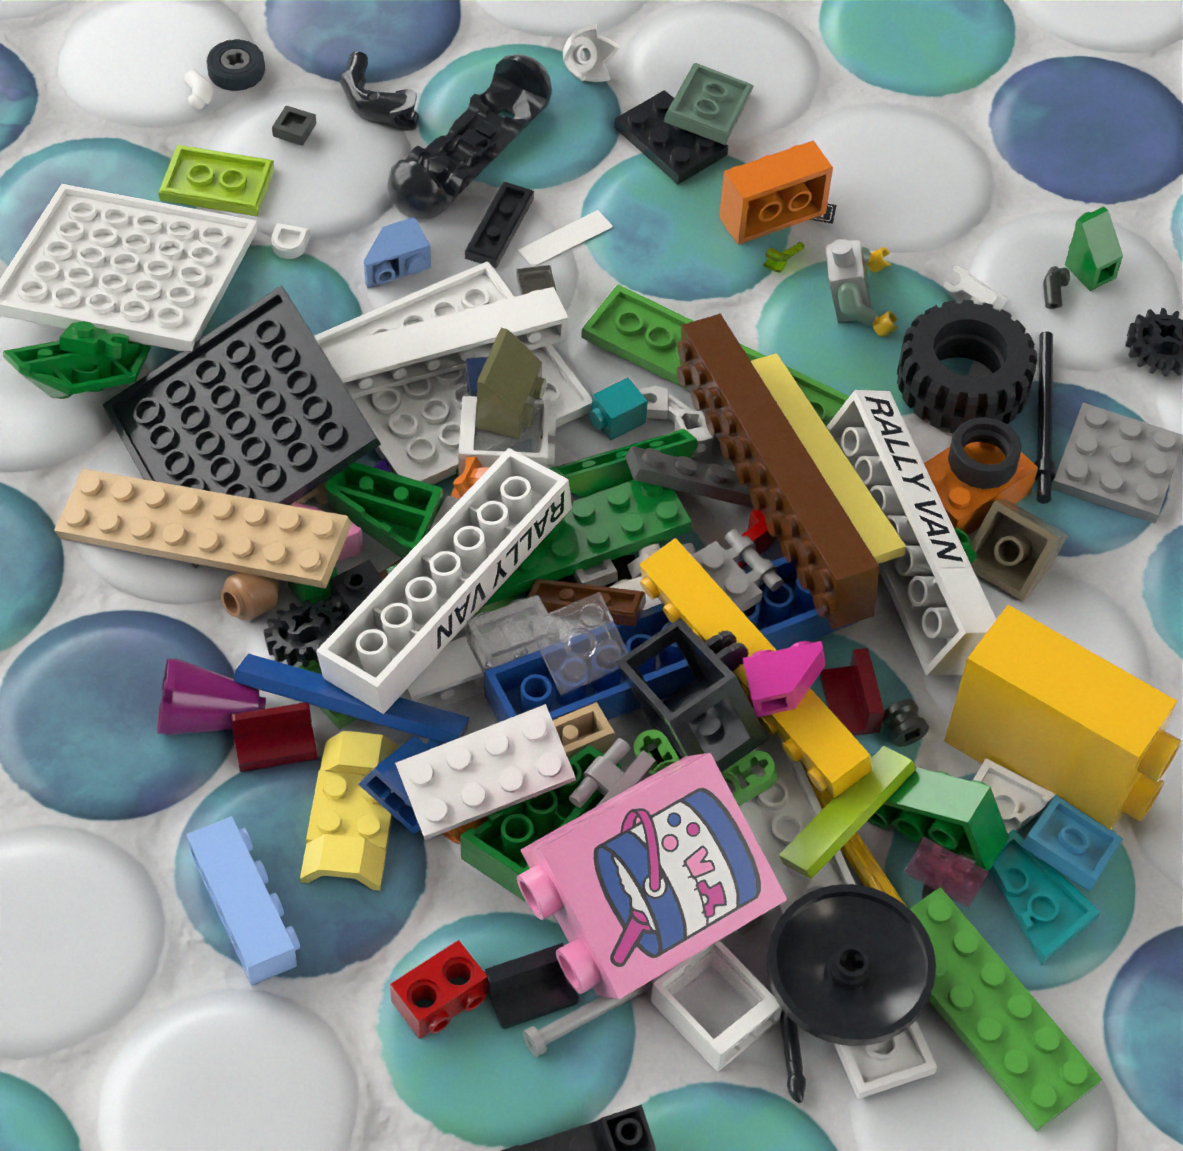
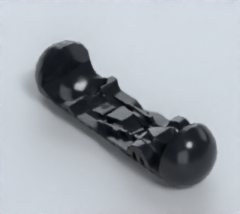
[387,54,552,219]

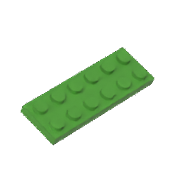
[909,887,1103,1131]

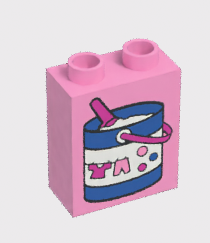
[517,753,788,999]

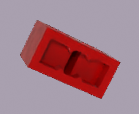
[390,940,488,1039]

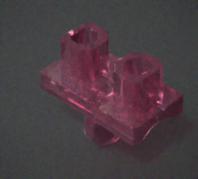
[904,837,989,909]

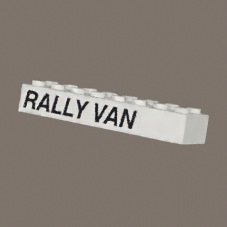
[827,390,996,676]
[316,448,572,714]

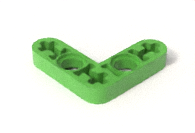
[634,730,778,806]

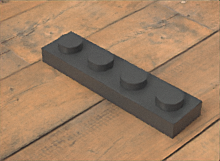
[625,446,755,509]

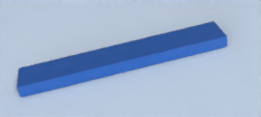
[234,653,470,743]

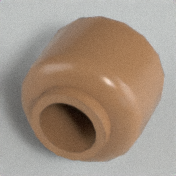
[221,572,279,621]

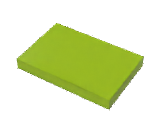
[158,145,275,217]

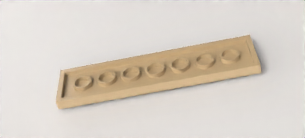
[54,469,352,588]

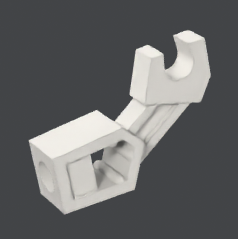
[639,386,713,458]

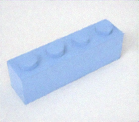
[186,816,300,986]

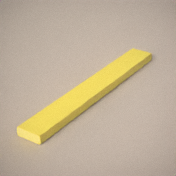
[751,353,906,564]

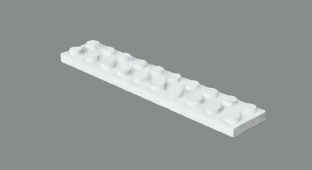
[726,723,937,1099]

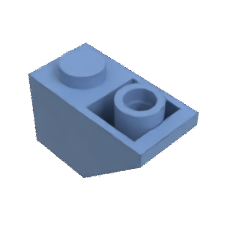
[364,217,431,288]

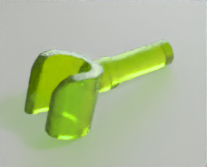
[763,242,805,273]

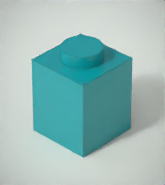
[589,377,648,441]

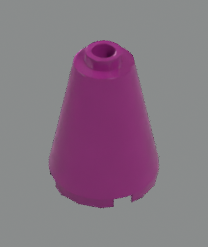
[157,658,266,736]

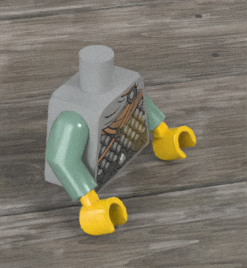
[826,239,898,337]

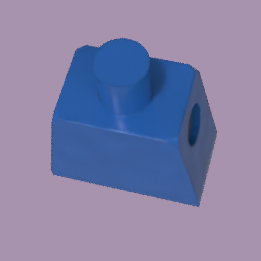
[358,736,445,834]

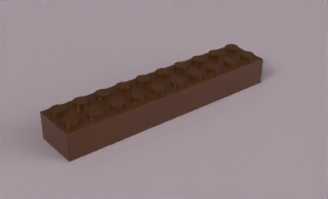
[677,313,879,630]

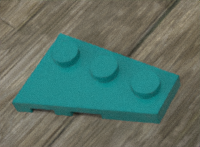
[989,829,1100,966]

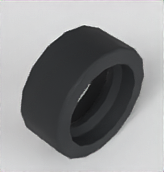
[948,417,1022,489]

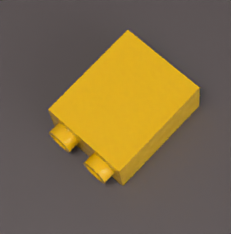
[944,604,1182,830]

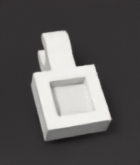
[943,266,1008,310]

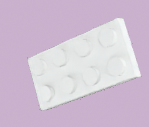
[395,704,576,840]

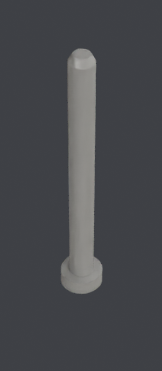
[523,980,653,1057]

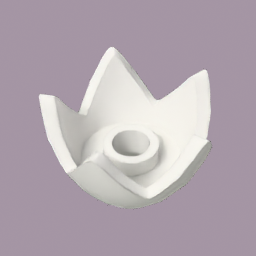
[563,24,620,82]

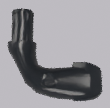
[340,51,418,130]

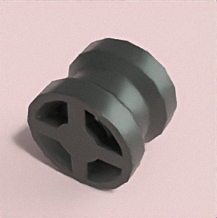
[883,699,929,747]

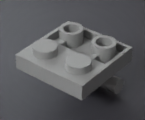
[569,738,656,808]

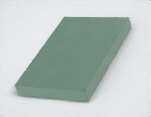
[664,63,754,145]

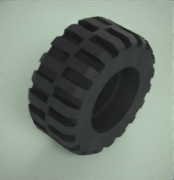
[897,300,1038,433]

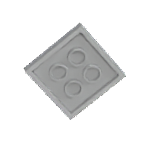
[1051,403,1183,523]

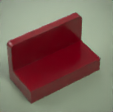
[820,648,885,736]
[231,702,318,772]

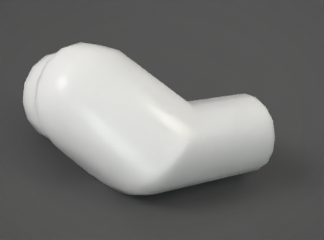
[184,69,214,110]

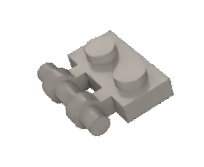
[692,529,783,612]

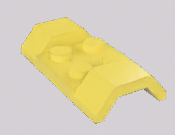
[300,731,400,891]

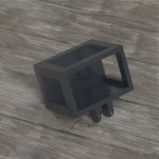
[616,618,769,772]

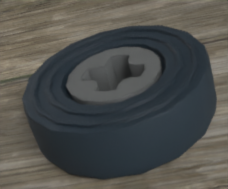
[206,39,265,91]

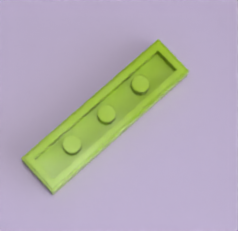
[779,746,916,879]

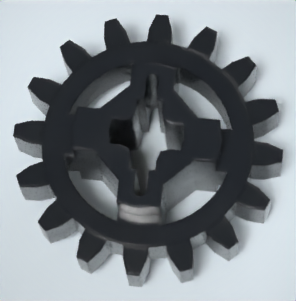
[1125,308,1183,377]
[263,600,345,668]

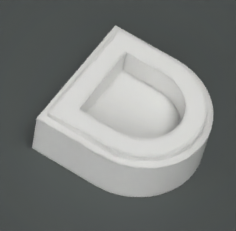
[271,223,310,259]

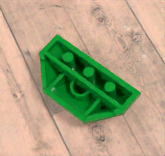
[3,340,152,399]
[549,429,698,498]

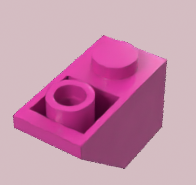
[743,641,826,717]

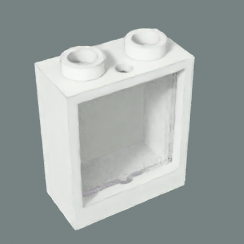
[458,396,556,476]
[651,940,782,1072]

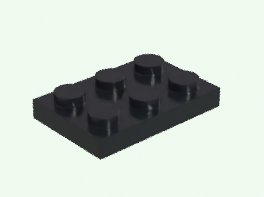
[614,90,728,185]

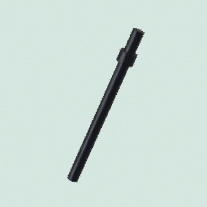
[1034,331,1055,504]

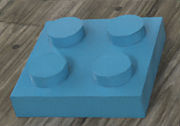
[1021,795,1123,891]

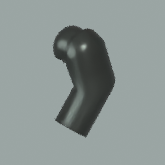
[1043,266,1070,309]

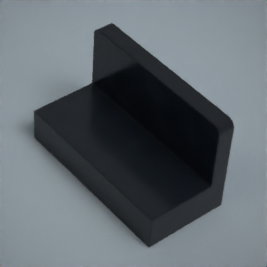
[485,943,579,1029]

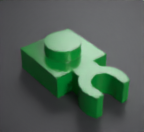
[59,321,129,359]

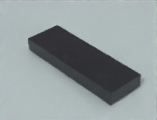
[465,181,534,268]

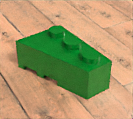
[325,462,444,558]

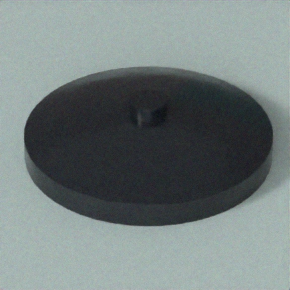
[767,884,936,1046]

